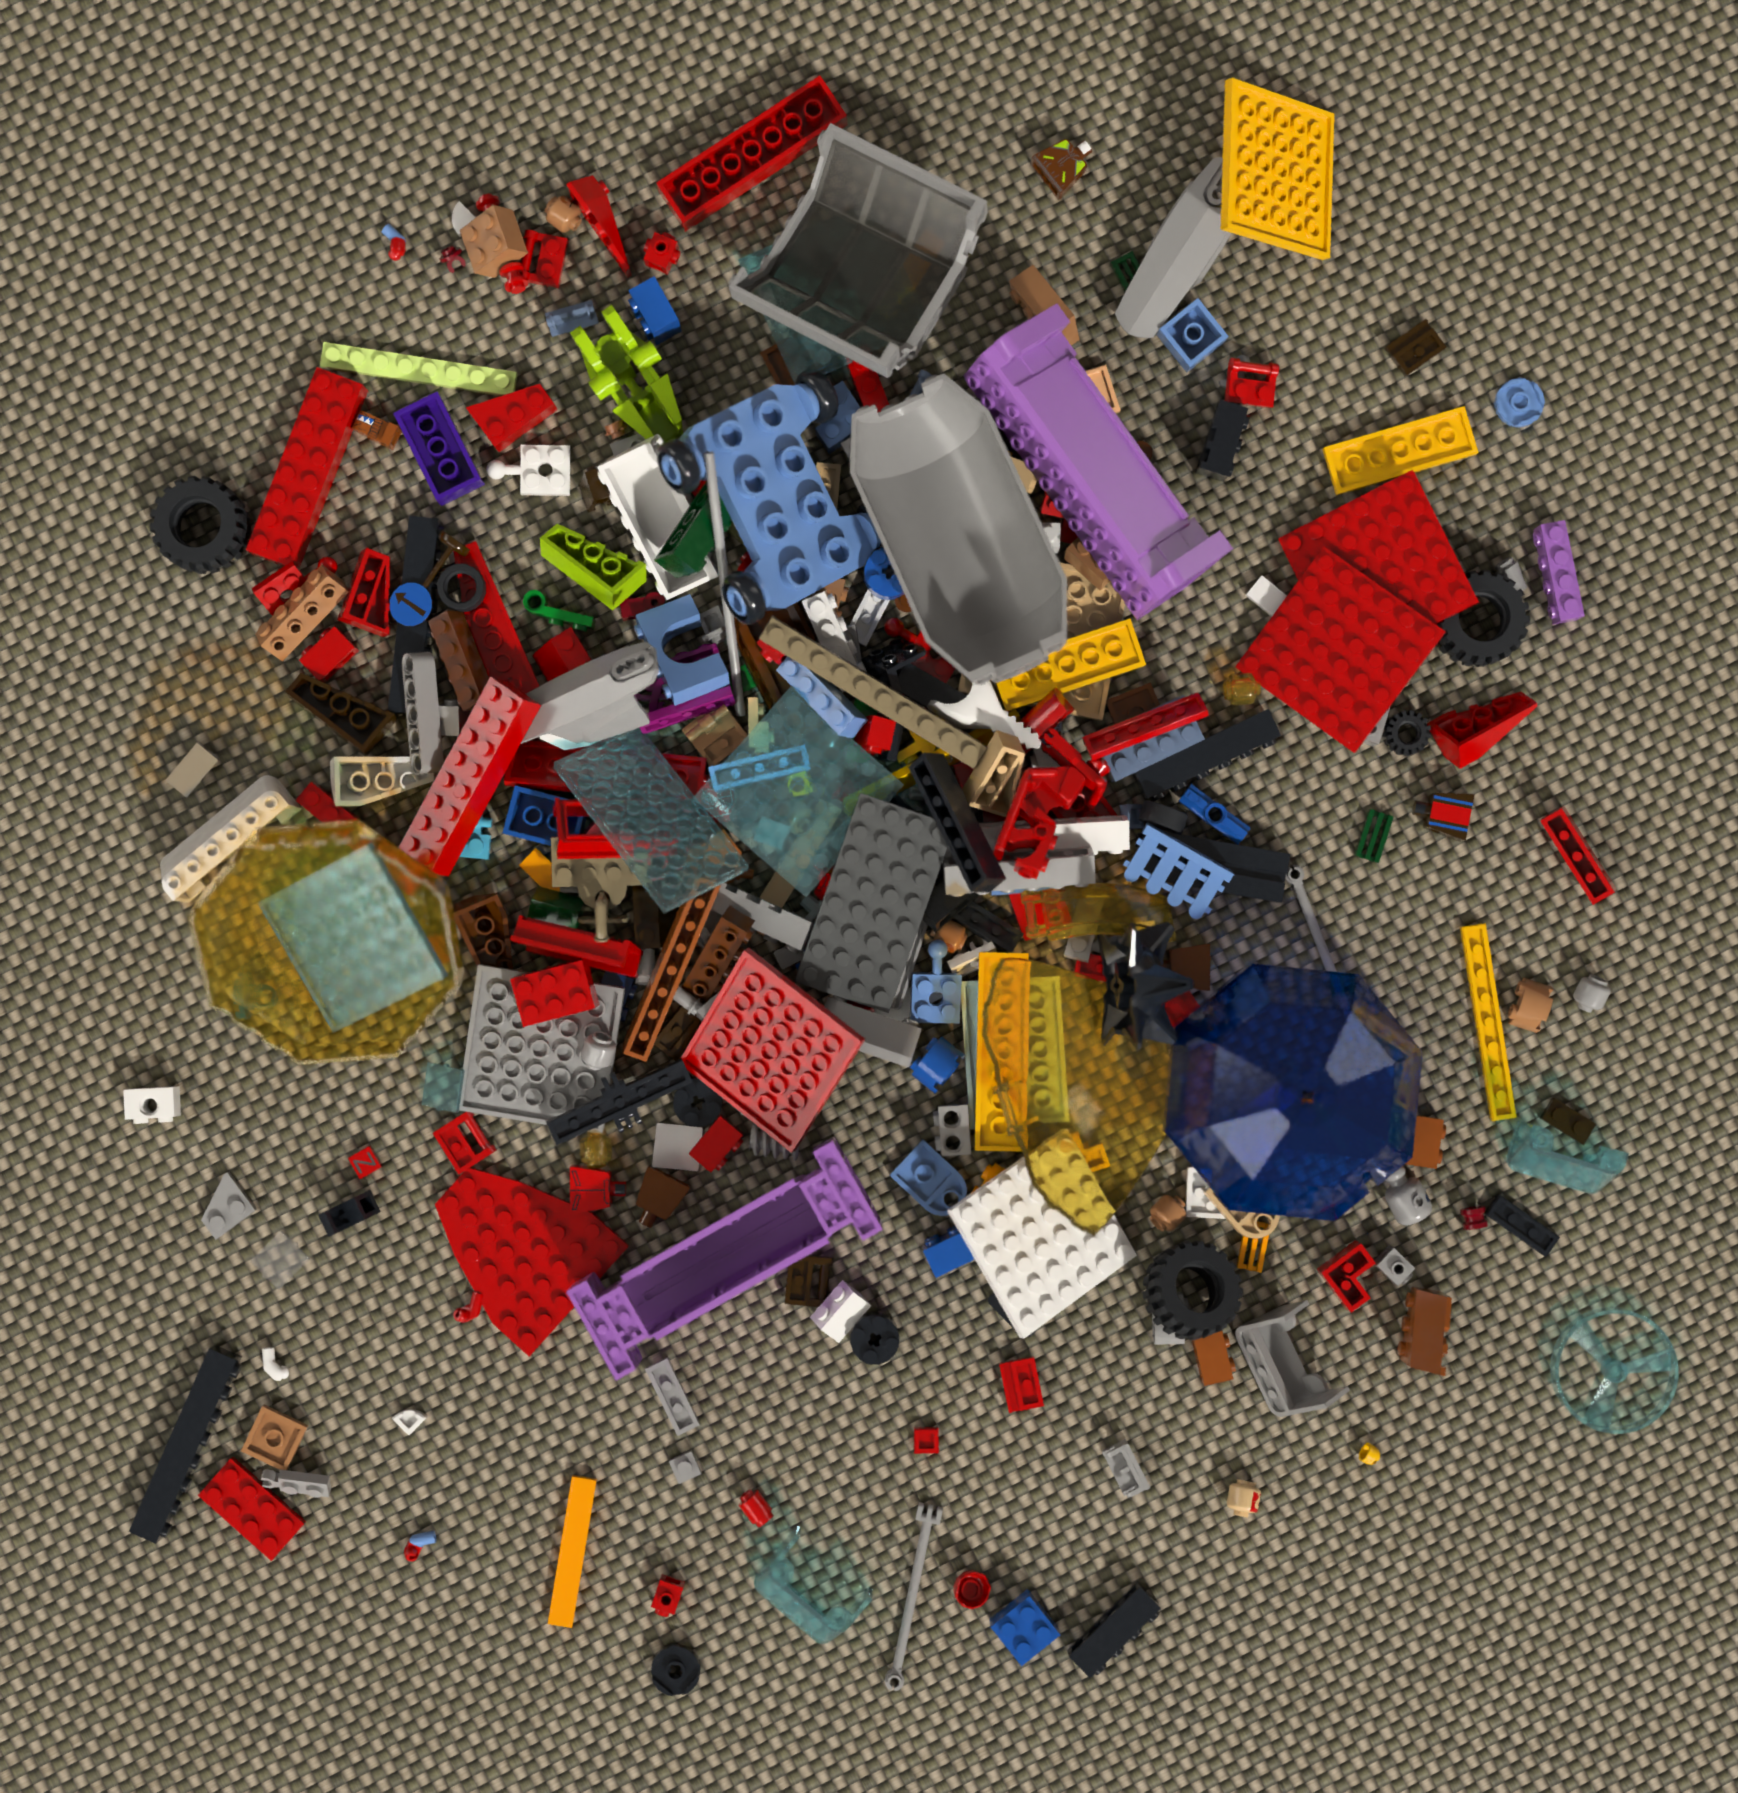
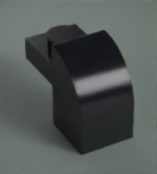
[318,1190,381,1237]

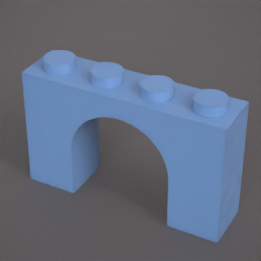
[634,594,730,706]

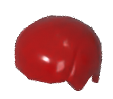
[953,1570,991,1609]

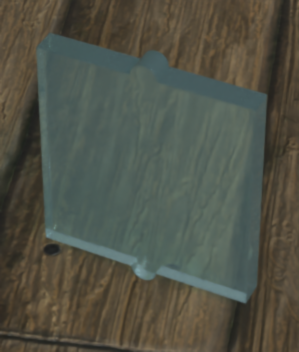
[422,1062,465,1113]

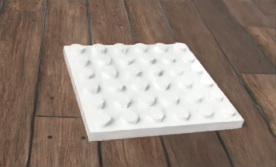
[947,1129,1137,1339]

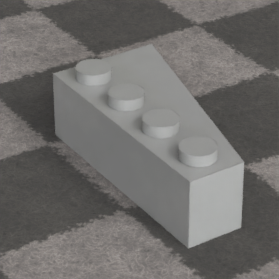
[711,881,814,954]

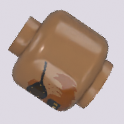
[544,195,582,233]
[930,920,968,954]

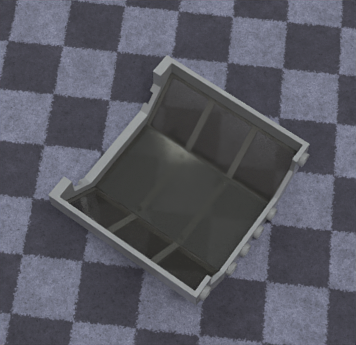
[729,123,988,378]

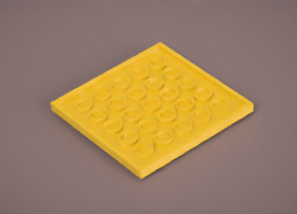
[1220,78,1334,260]

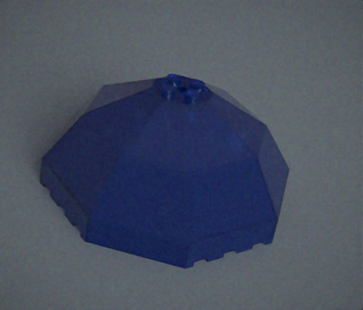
[1162,963,1423,1221]

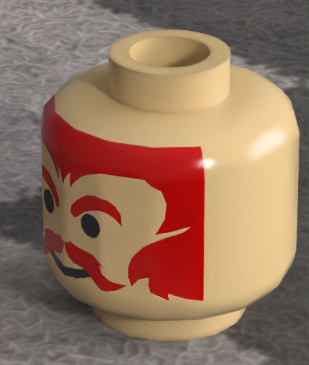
[1227,1479,1261,1518]

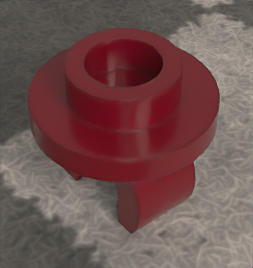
[439,245,466,273]

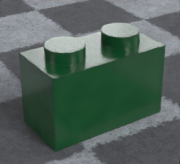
[527,886,585,929]

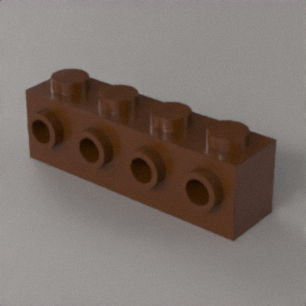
[428,610,489,711]
[682,905,755,1002]

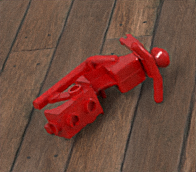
[993,728,1110,879]

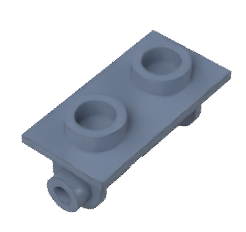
[545,300,599,337]

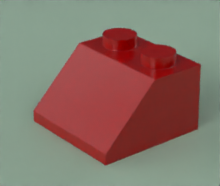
[532,627,592,682]

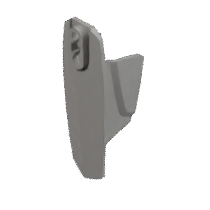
[1115,157,1232,338]
[521,642,659,744]

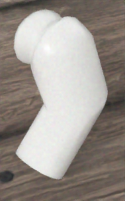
[262,1347,289,1381]

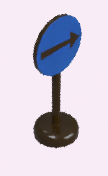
[389,530,470,626]

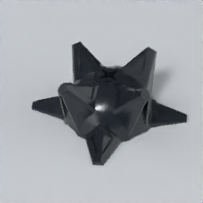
[1096,921,1194,1051]

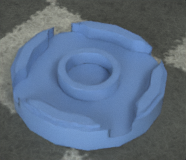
[1494,377,1545,428]

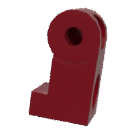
[620,592,666,621]

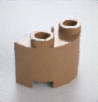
[1508,977,1553,1033]

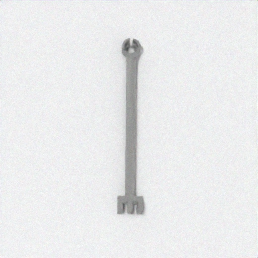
[1285,865,1370,1044]
[885,1502,943,1691]

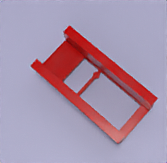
[553,796,679,859]
[510,915,644,979]

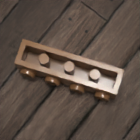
[255,565,349,662]

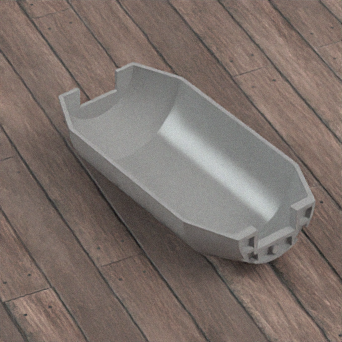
[850,374,1067,685]

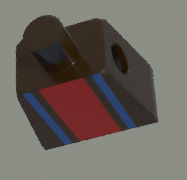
[1412,793,1474,842]

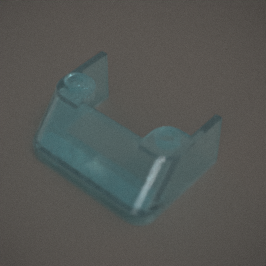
[754,1526,873,1644]

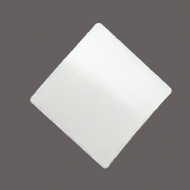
[652,1123,703,1171]

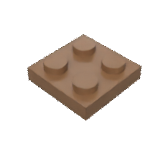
[241,1404,309,1470]

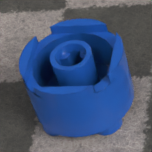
[864,548,904,600]
[910,1037,965,1094]

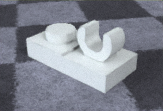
[947,939,997,977]

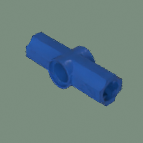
[1178,784,1250,845]

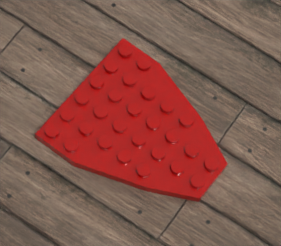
[435,1167,629,1357]

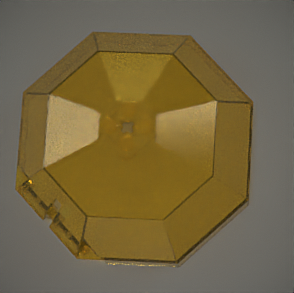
[188,820,464,1065]

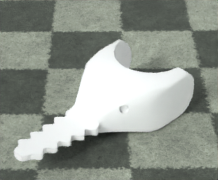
[927,681,1041,749]

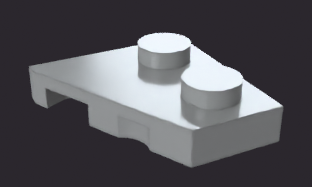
[201,1171,257,1240]

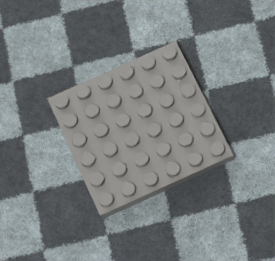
[457,964,625,1134]

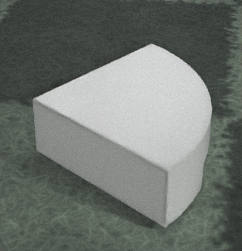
[452,201,476,237]
[392,1409,428,1435]

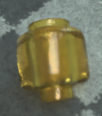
[1223,673,1261,706]
[579,1132,612,1168]

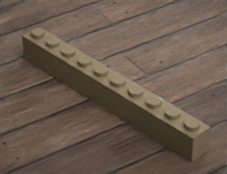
[759,615,987,768]

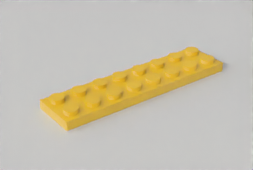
[975,952,1029,1152]

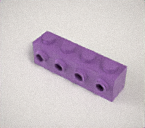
[1533,520,1585,625]

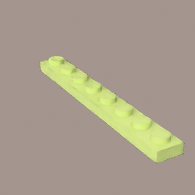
[320,342,518,396]

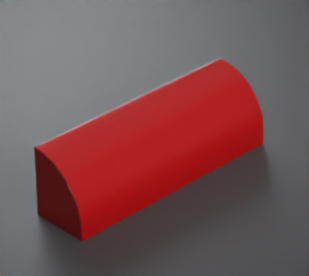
[1018,687,1075,756]

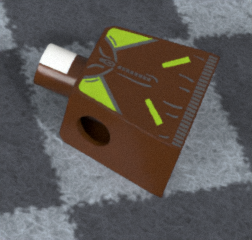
[1030,139,1092,201]

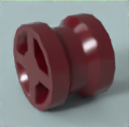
[1460,1206,1488,1230]

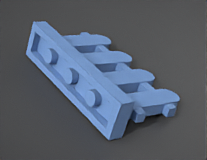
[1123,822,1234,919]

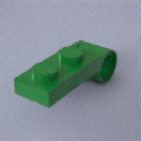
[523,590,596,632]

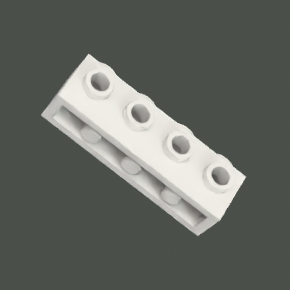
[802,590,867,692]

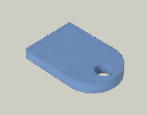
[889,1139,967,1216]

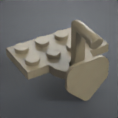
[551,837,652,942]

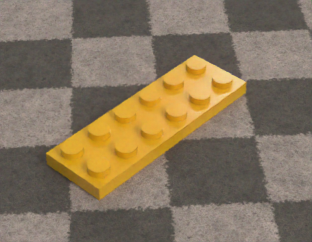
[1322,406,1479,496]
[995,618,1146,712]

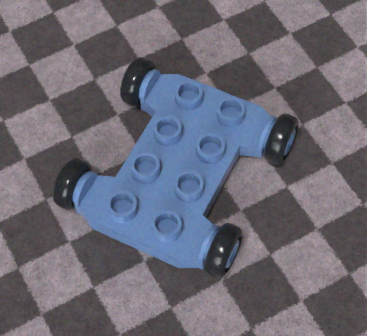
[656,369,884,625]

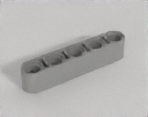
[402,652,443,775]

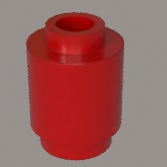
[738,1489,774,1528]

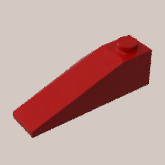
[566,175,632,278]
[1427,692,1537,769]

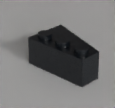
[1195,399,1250,482]

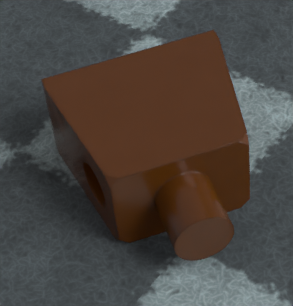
[1163,944,1210,991]
[636,1165,691,1228]

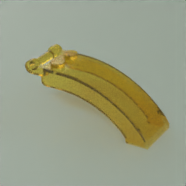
[1021,883,1177,942]

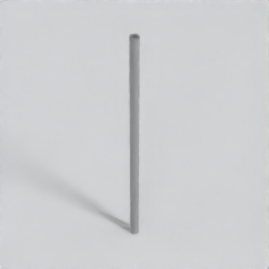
[704,451,746,716]

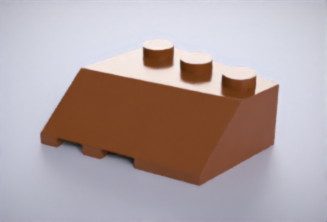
[1397,1286,1452,1376]

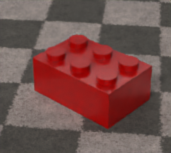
[510,958,600,1027]

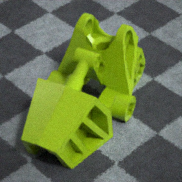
[570,305,683,441]

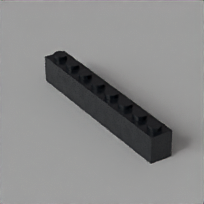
[388,516,446,715]
[129,1345,242,1544]

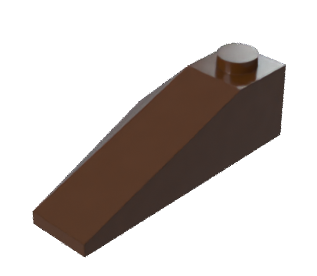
[451,893,513,969]

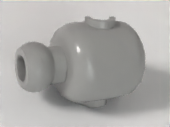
[1382,1163,1432,1226]

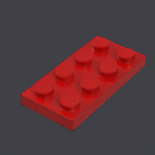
[198,1457,306,1561]

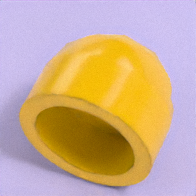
[1359,1443,1380,1465]

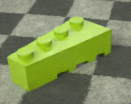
[540,524,647,610]

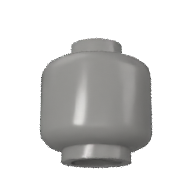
[1573,974,1611,1013]
[581,1032,616,1070]

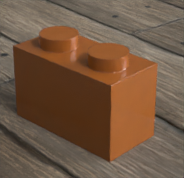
[1192,1330,1236,1386]

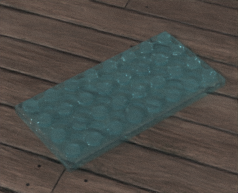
[554,728,749,913]

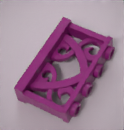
[635,643,736,735]

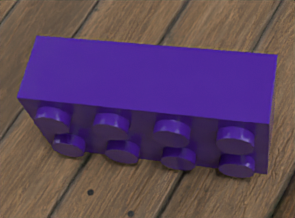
[393,391,485,506]

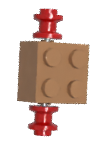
[460,193,529,294]

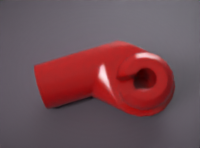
[453,1291,483,1323]

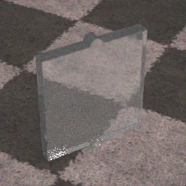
[250,1230,310,1290]

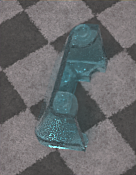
[1506,1121,1629,1194]

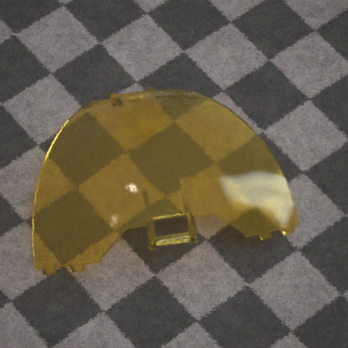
[982,958,1197,1236]

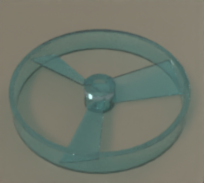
[1550,1307,1679,1434]

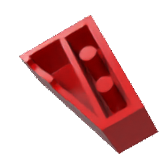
[466,384,558,452]
[337,548,390,637]

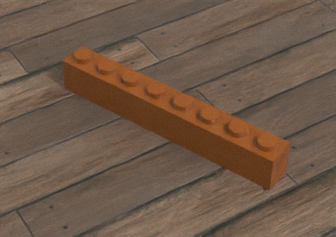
[622,868,721,1062]

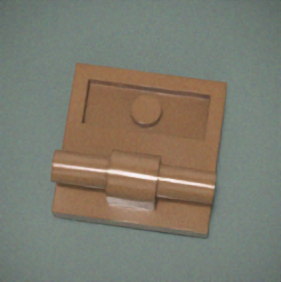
[682,704,749,767]

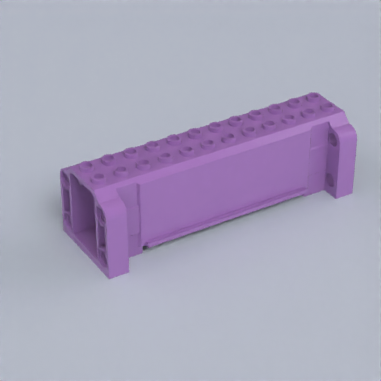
[963,304,1233,620]
[566,1136,883,1380]

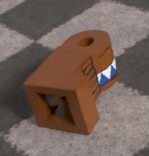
[351,410,402,450]

